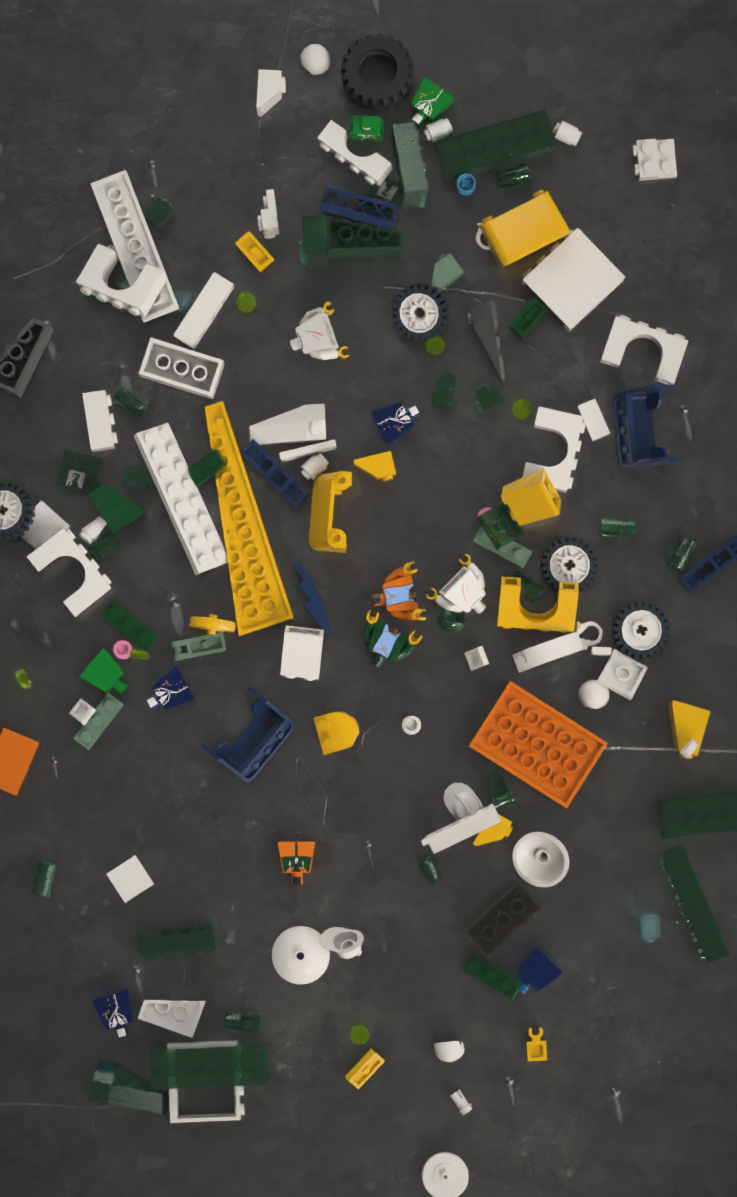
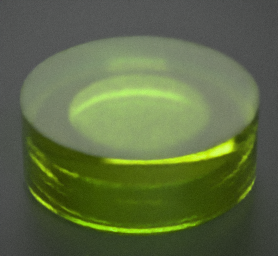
[237,293,256,313]
[426,336,445,356]
[512,399,532,419]
[130,649,150,661]
[15,669,31,689]
[350,1025,369,1045]

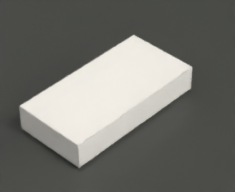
[577,399,610,442]

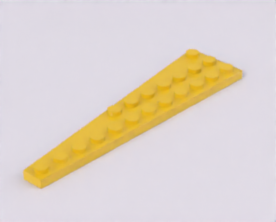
[205,401,294,636]

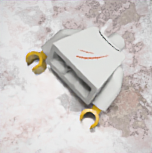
[290,302,349,360]
[426,554,486,614]

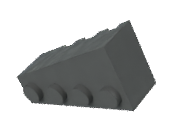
[0,317,54,398]

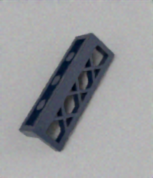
[318,185,399,230]

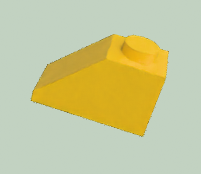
[353,451,396,482]
[472,814,513,846]

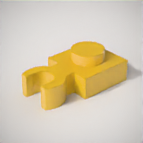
[526,1027,547,1061]

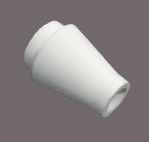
[79,516,107,545]

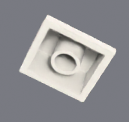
[256,69,286,116]

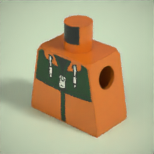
[278,841,315,884]

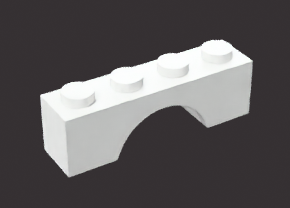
[317,120,393,186]

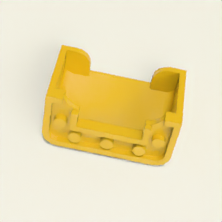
[479,189,571,267]
[309,471,352,553]

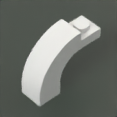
[513,631,584,673]

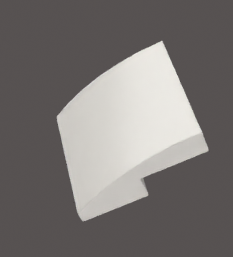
[20,500,70,549]

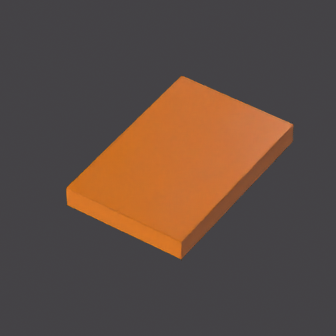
[0,728,40,796]

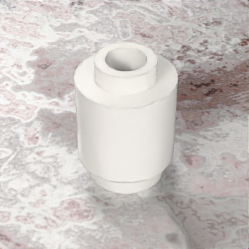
[423,118,453,143]
[552,121,582,146]
[301,453,329,481]

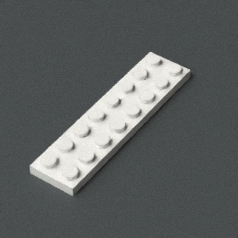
[91,170,180,322]
[134,423,228,575]

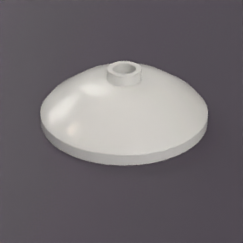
[513,832,569,887]
[272,926,330,984]

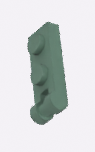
[171,632,227,661]

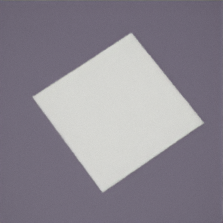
[107,855,154,903]

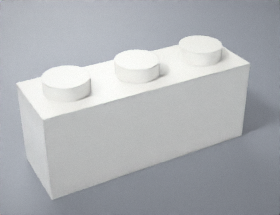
[82,390,118,452]

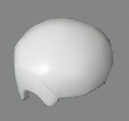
[300,44,331,75]
[578,680,610,709]
[434,1041,465,1062]

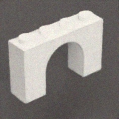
[76,244,167,317]
[600,315,688,385]
[522,407,586,493]
[27,528,112,617]

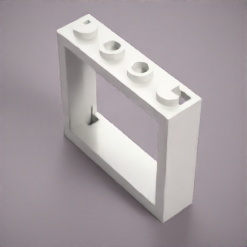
[167,1040,245,1123]

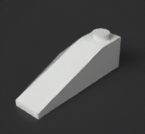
[249,404,326,445]

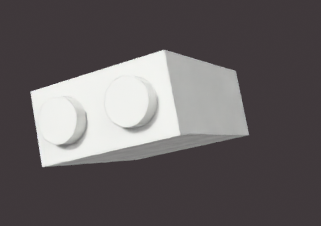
[280,625,324,681]

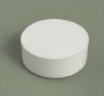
[680,739,698,758]

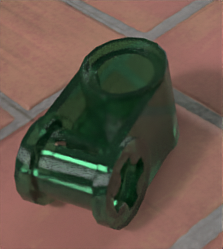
[431,372,456,410]
[487,773,515,811]

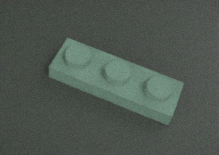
[473,525,533,569]
[73,693,124,750]

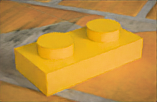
[235,231,274,272]
[345,1049,385,1089]

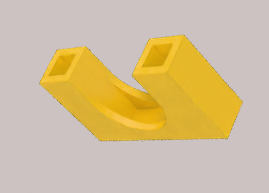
[497,576,579,633]

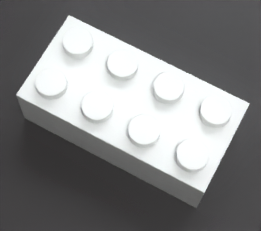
[139,338,225,400]

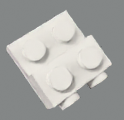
[632,139,677,181]
[258,189,279,239]

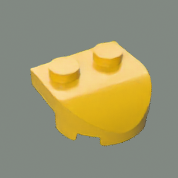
[314,711,359,755]

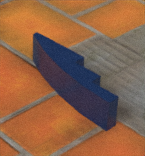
[240,439,309,509]
[679,536,737,593]
[292,561,331,636]

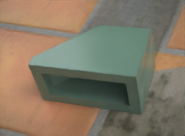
[432,254,464,291]

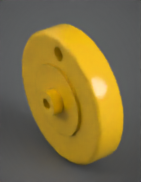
[189,614,236,635]

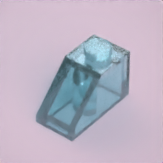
[636,913,661,943]

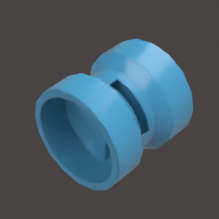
[456,173,476,196]

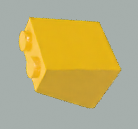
[501,468,561,526]
[668,700,710,759]

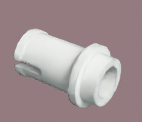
[450,1089,472,1115]

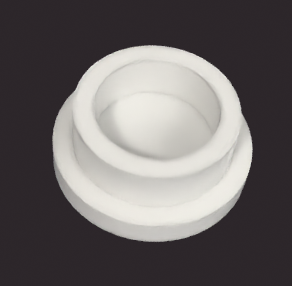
[402,715,421,735]

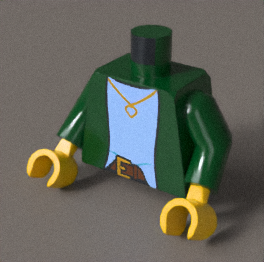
[363,610,422,669]

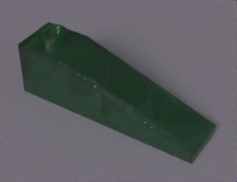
[88,1059,169,1115]

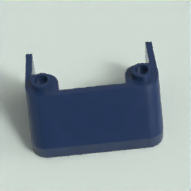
[613,385,682,468]
[201,686,295,782]

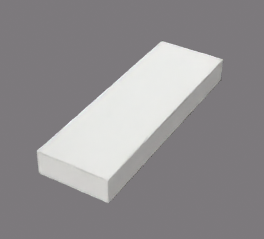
[279,439,337,462]

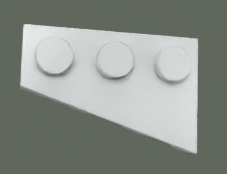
[138,1000,206,1038]

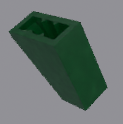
[88,483,146,533]

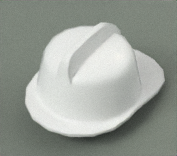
[444,783,483,820]
[320,927,364,959]

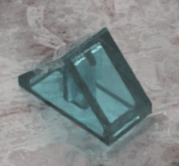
[165,290,201,315]

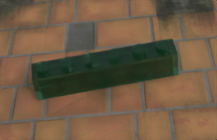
[659,846,730,963]

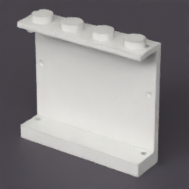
[522,228,625,332]

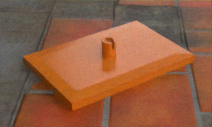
[469,681,608,809]

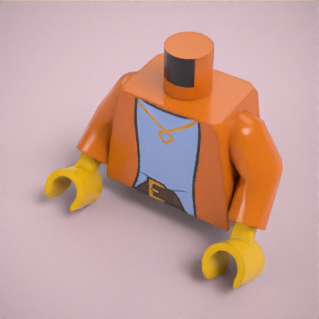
[372,562,426,621]

